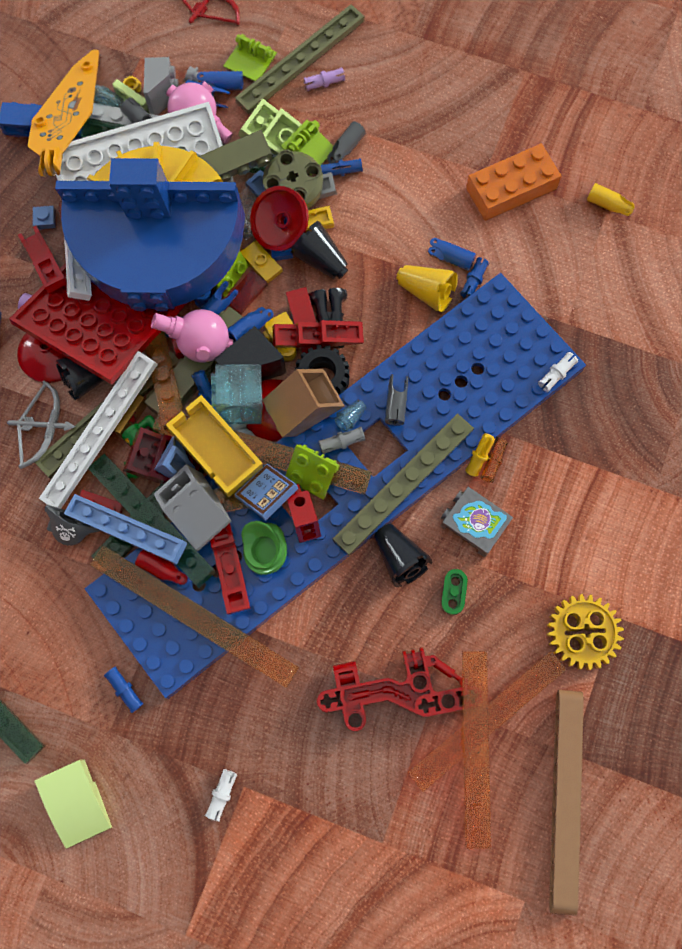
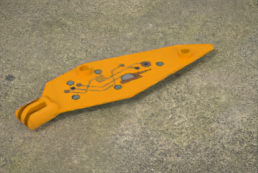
[28,50,99,177]

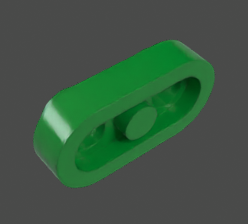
[441,569,468,616]

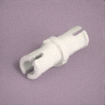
[538,352,578,392]
[205,769,238,821]

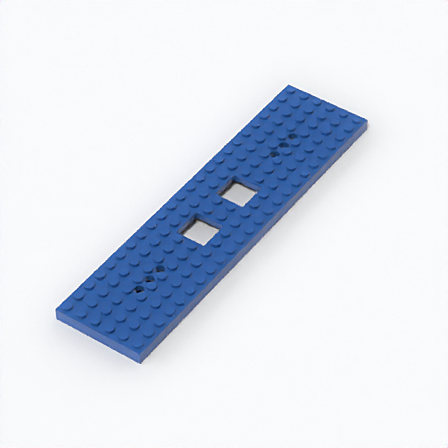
[84,272,586,699]

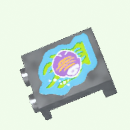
[440,487,513,557]

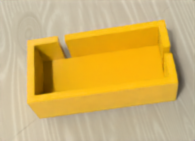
[166,395,263,498]

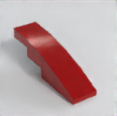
[272,320,364,348]

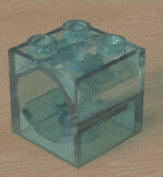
[211,364,262,425]

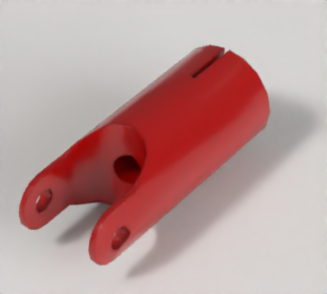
[135,550,188,585]

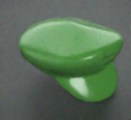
[241,521,287,575]

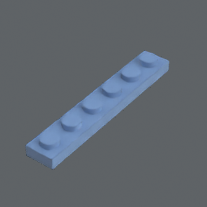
[64,494,187,565]

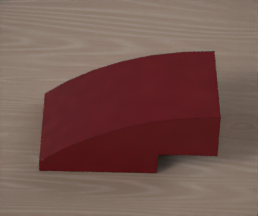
[123,427,200,484]

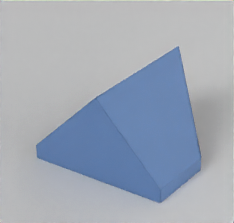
[154,436,196,479]

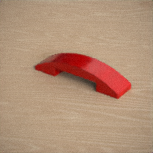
[210,523,251,615]

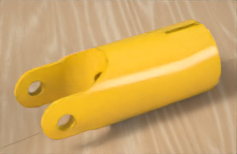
[587,183,635,216]

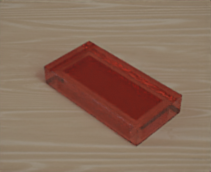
[226,270,268,315]

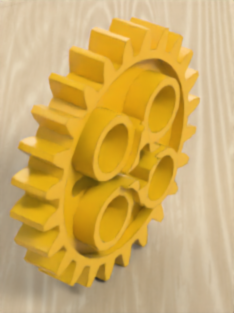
[547,594,624,670]

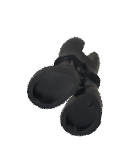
[308,288,348,349]

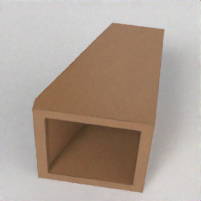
[262,369,344,438]

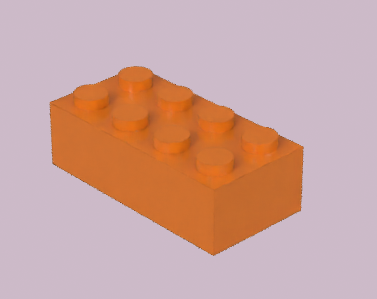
[466,143,562,221]

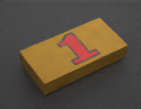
[114,394,147,438]

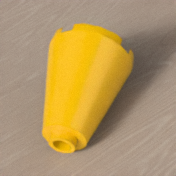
[396,265,458,312]

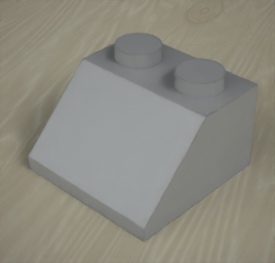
[144,57,179,115]

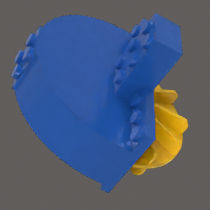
[55,142,245,312]

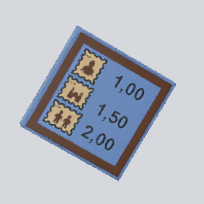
[234,464,299,520]

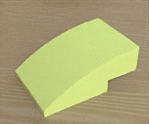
[238,99,302,164]
[34,760,112,849]

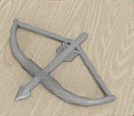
[7,381,76,469]

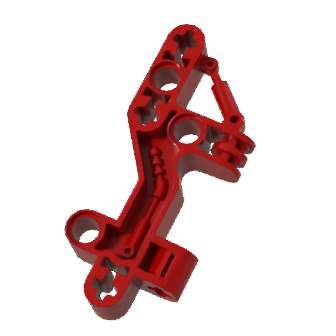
[317,647,482,732]

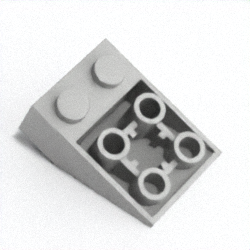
[154,464,231,551]

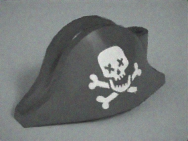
[45,505,99,546]

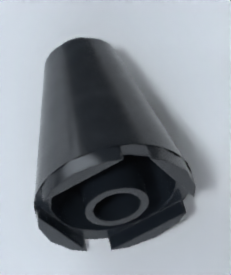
[290,221,348,279]
[56,358,104,401]
[374,524,432,587]

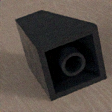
[214,326,286,390]

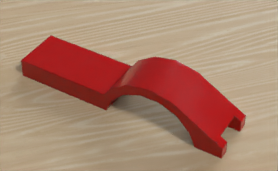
[18,226,67,293]

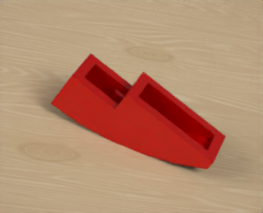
[286,287,322,354]

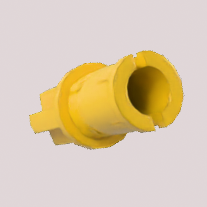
[465,433,495,477]

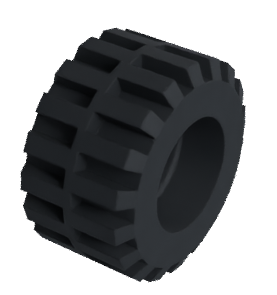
[295,345,349,395]

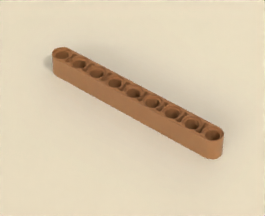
[549,690,584,916]

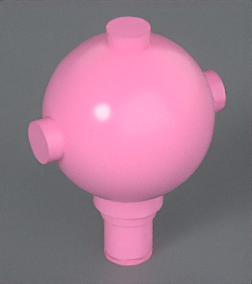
[166,81,233,145]
[151,309,233,363]

